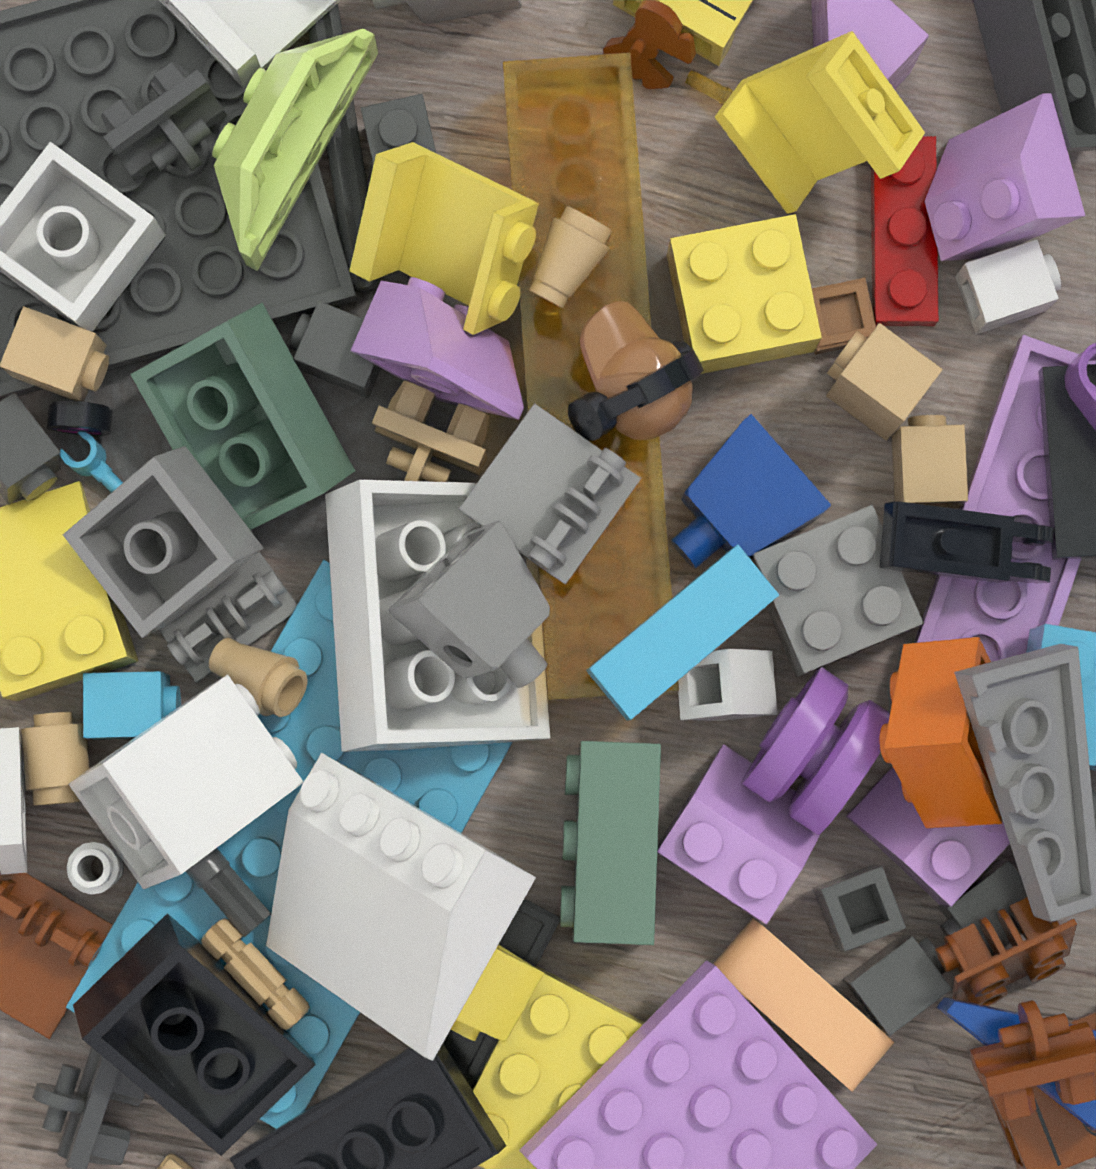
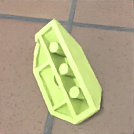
[212,29,378,271]

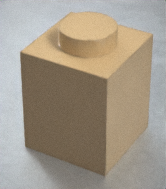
[0,306,109,402]
[892,415,968,509]

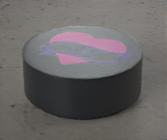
[47,401,113,436]

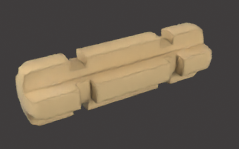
[201,918,310,1030]

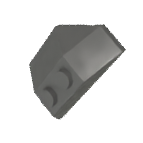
[973,0,1096,152]

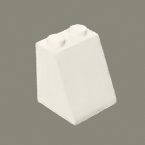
[68,675,303,890]

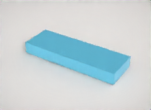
[586,545,779,721]

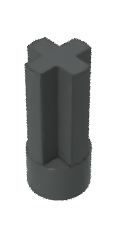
[185,848,271,937]

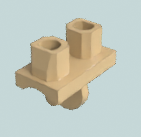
[372,380,490,482]

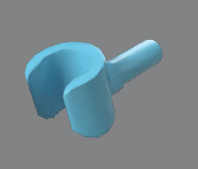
[60,431,123,493]

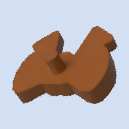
[603,0,696,89]

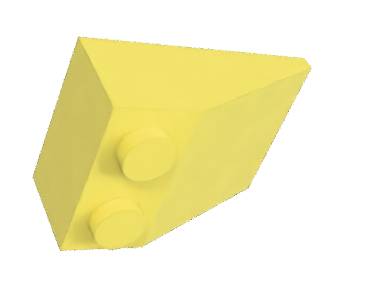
[0,481,139,701]

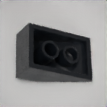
[73,913,316,1156]

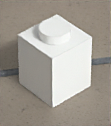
[955,240,1061,335]
[677,649,778,721]

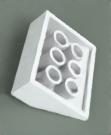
[325,480,550,752]
[266,753,536,1061]

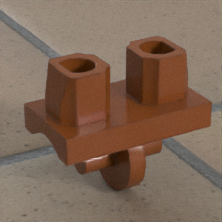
[970,1000,1096,1121]

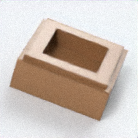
[812,278,876,355]

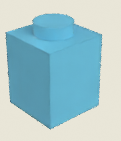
[83,671,181,740]

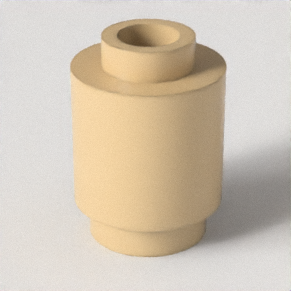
[21,712,90,806]

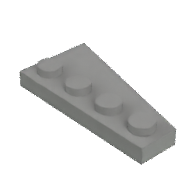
[954,644,1096,922]

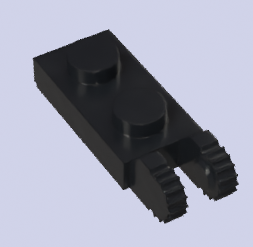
[880,501,1054,584]

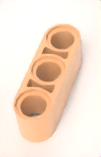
[713,918,894,1092]

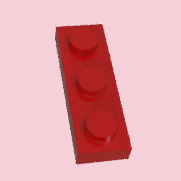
[871,136,939,326]

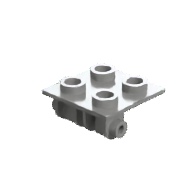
[459,403,641,585]
[159,552,298,683]

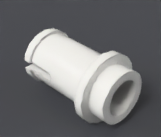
[66,842,124,894]

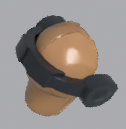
[568,301,704,441]

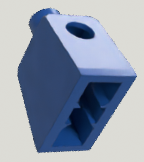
[670,414,831,569]

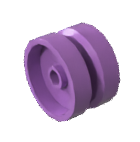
[741,667,890,835]

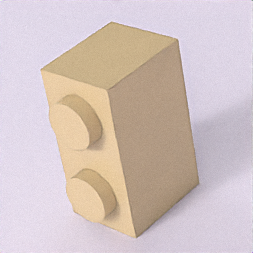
[826,323,943,441]

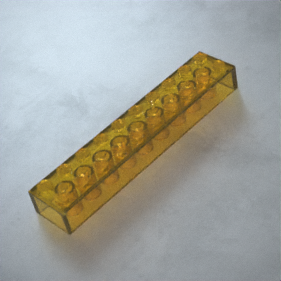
[503,53,679,704]

